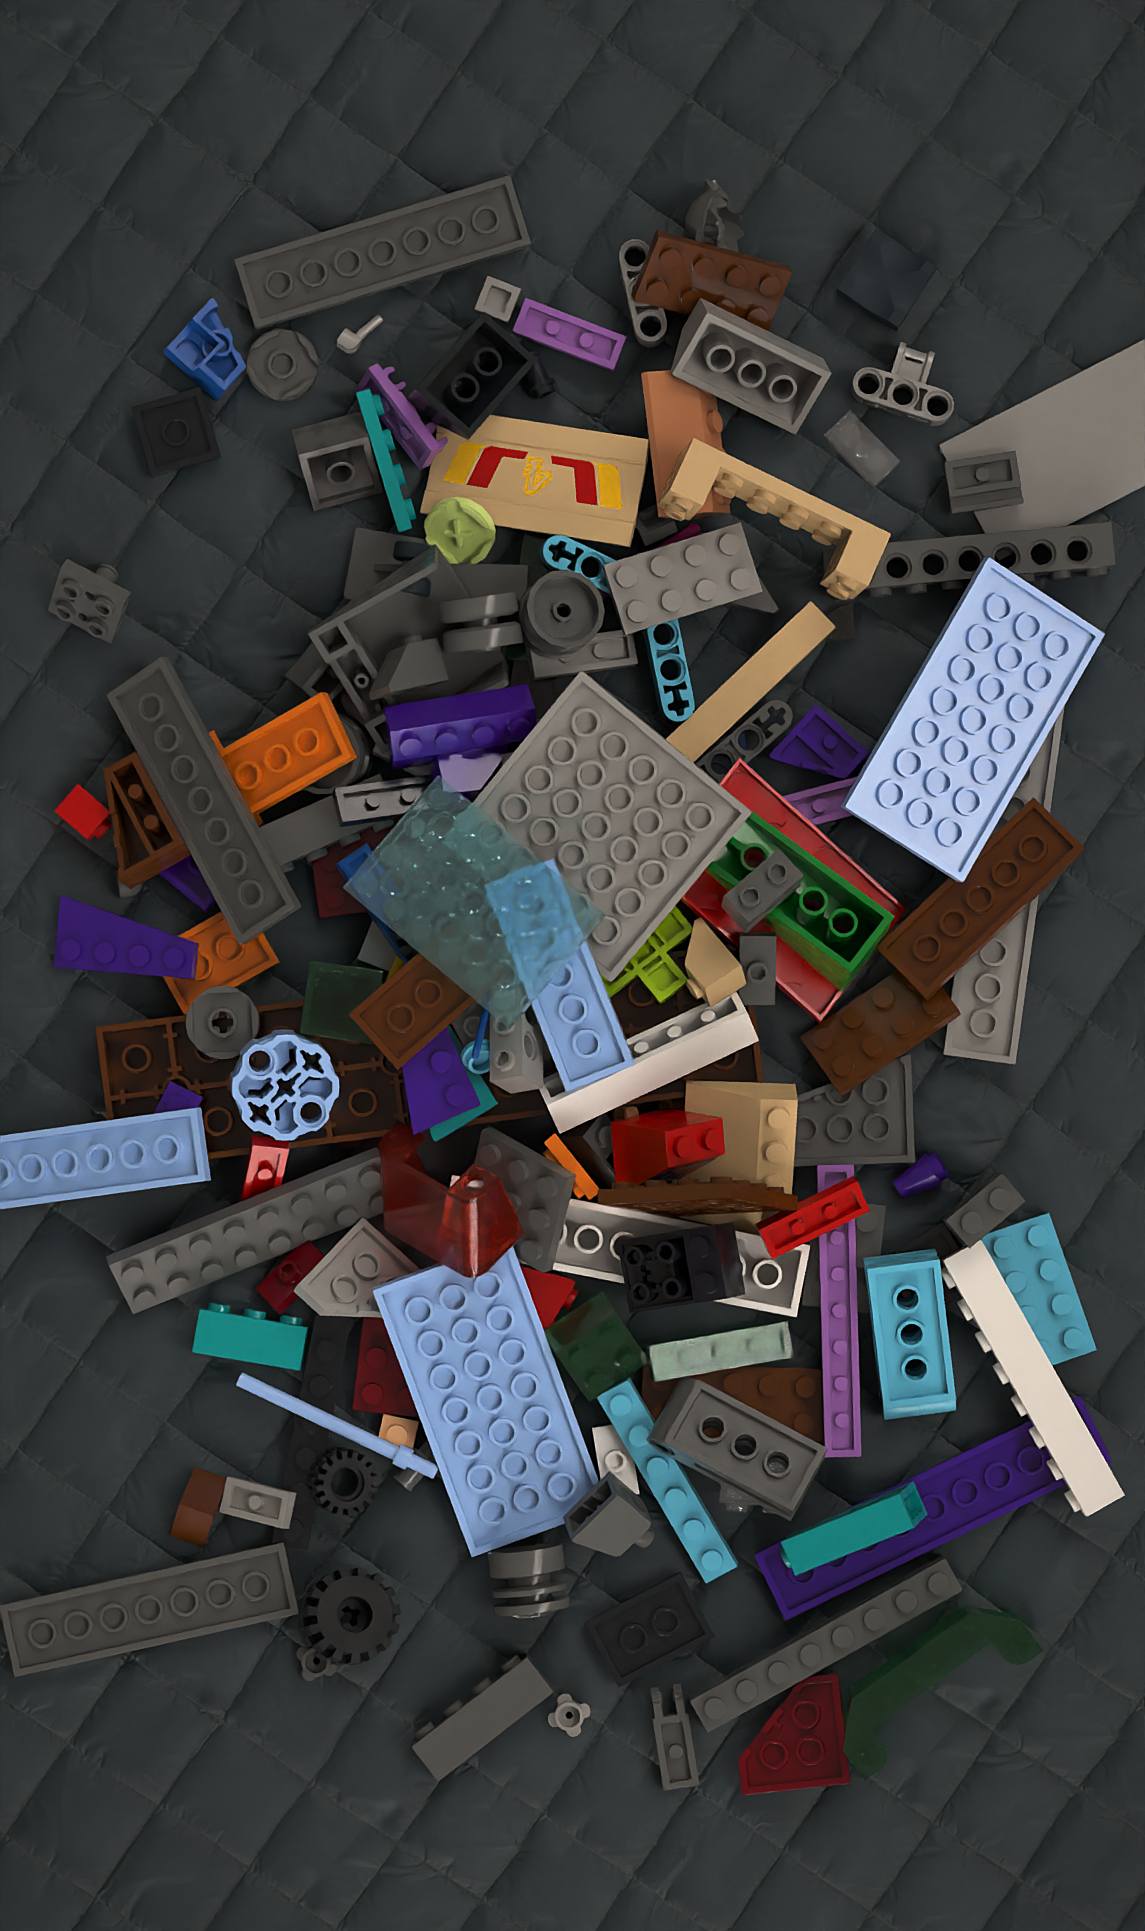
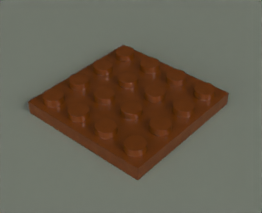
[598,1176,798,1217]

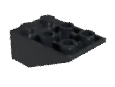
[617,1222,746,1313]

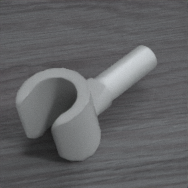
[336,315,383,354]

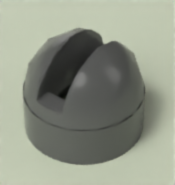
[115,870,142,899]

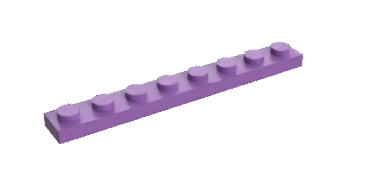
[817,1164,861,1458]

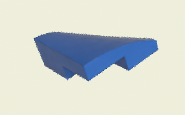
[163,298,246,401]

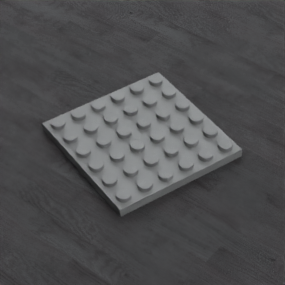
[441,670,753,982]

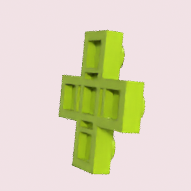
[600,906,693,1005]

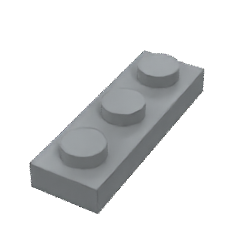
[525,630,638,680]

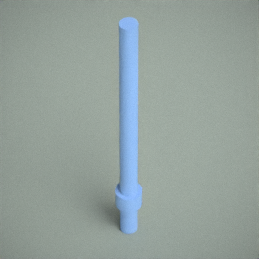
[236,1372,438,1479]

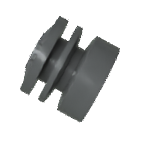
[488,1543,570,1619]

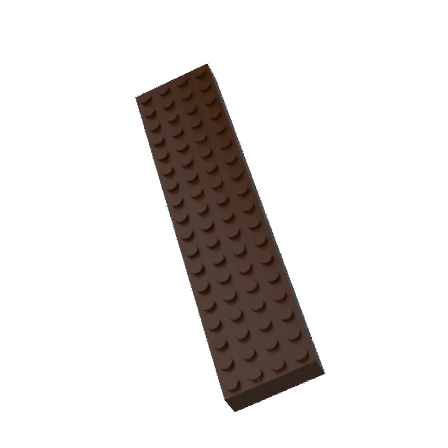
[95,944,764,1159]

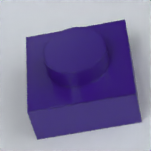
[154,1081,204,1114]

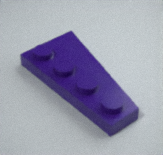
[54,895,199,979]
[402,1028,481,1135]

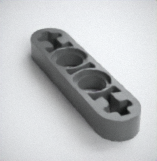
[696,700,793,783]

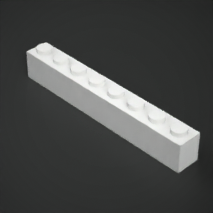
[941,1239,1125,1517]

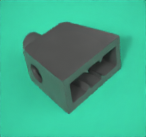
[563,1472,654,1557]

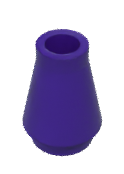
[893,1152,949,1199]

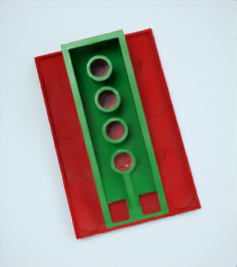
[680,758,906,1023]

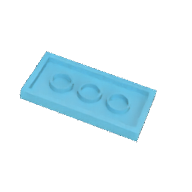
[981,1213,1097,1365]

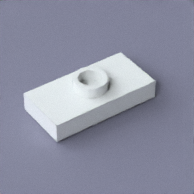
[592,1424,640,1494]

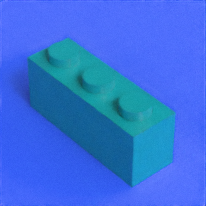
[192,1302,309,1371]

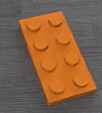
[219,692,357,817]

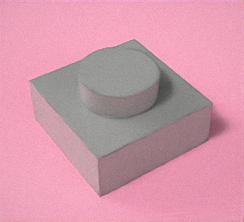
[474,276,521,324]

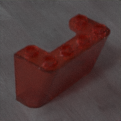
[379,1121,525,1278]

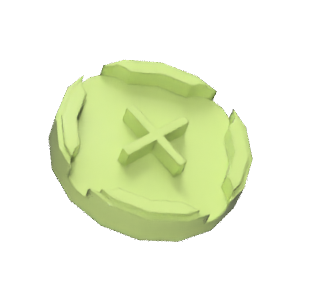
[424,497,496,564]

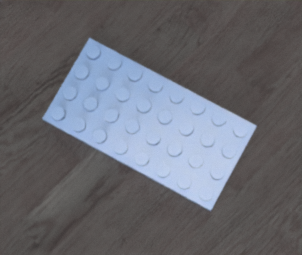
[840,557,1105,882]
[372,1238,599,1557]

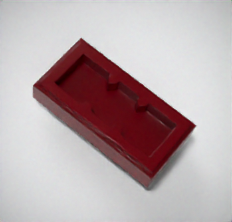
[255,1240,325,1315]

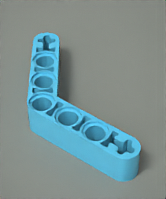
[539,535,695,722]

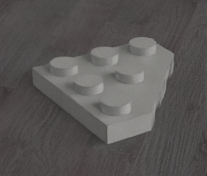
[293,1218,420,1318]

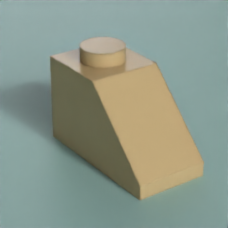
[684,917,747,1008]

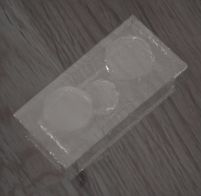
[823,410,900,488]

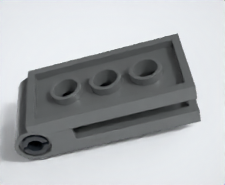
[646,1376,828,1521]

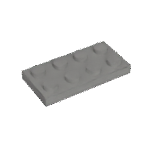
[602,522,763,636]

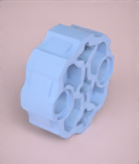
[230,1029,339,1141]

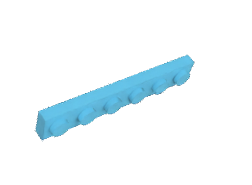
[597,1377,738,1583]

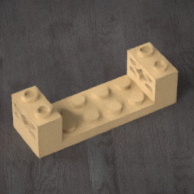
[657,438,891,600]

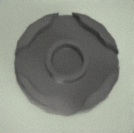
[247,329,318,401]

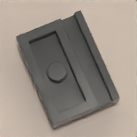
[943,451,1024,515]

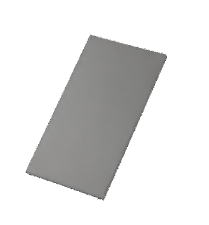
[939,339,1145,561]

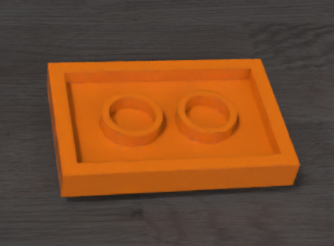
[163,912,280,1015]
[543,1134,599,1200]

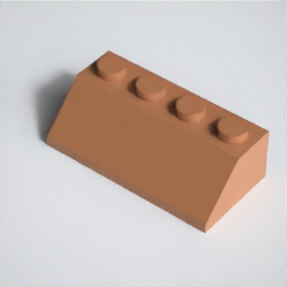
[641,370,731,521]

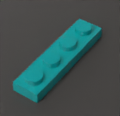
[356,389,417,532]

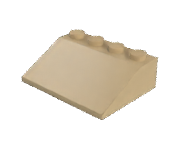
[679,1080,798,1235]

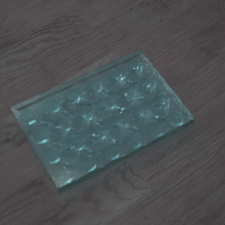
[343,775,606,1029]

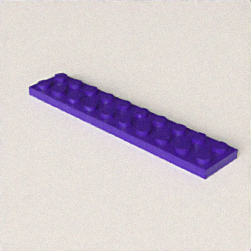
[754,1396,1113,1620]

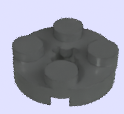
[186,986,260,1059]

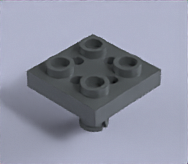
[48,559,131,644]

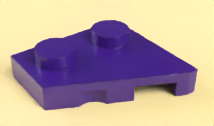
[768,704,869,780]

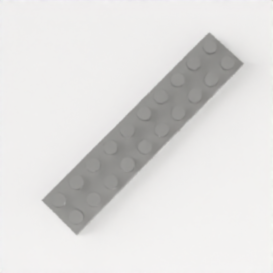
[943,706,1065,1065]

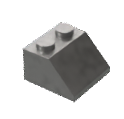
[292,411,383,511]

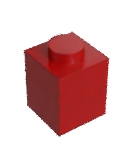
[54,784,113,841]

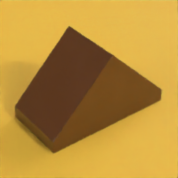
[170,1467,227,1548]

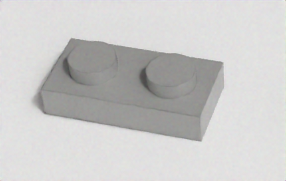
[220,1477,296,1529]

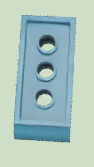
[863,1249,956,1420]

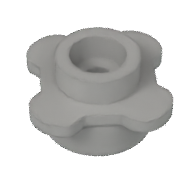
[548,1694,590,1737]

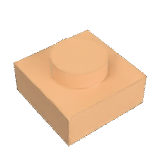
[378,1414,419,1449]

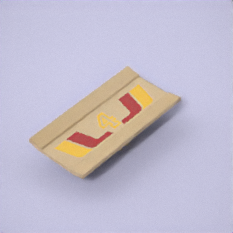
[420,415,650,547]

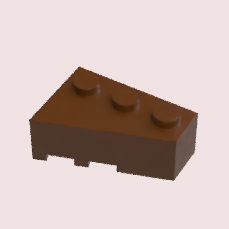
[103,752,191,889]

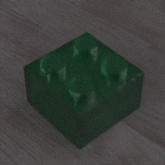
[300,961,385,1045]
[544,1291,650,1402]

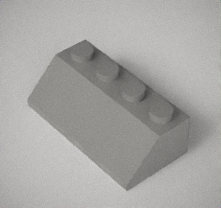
[671,298,832,435]

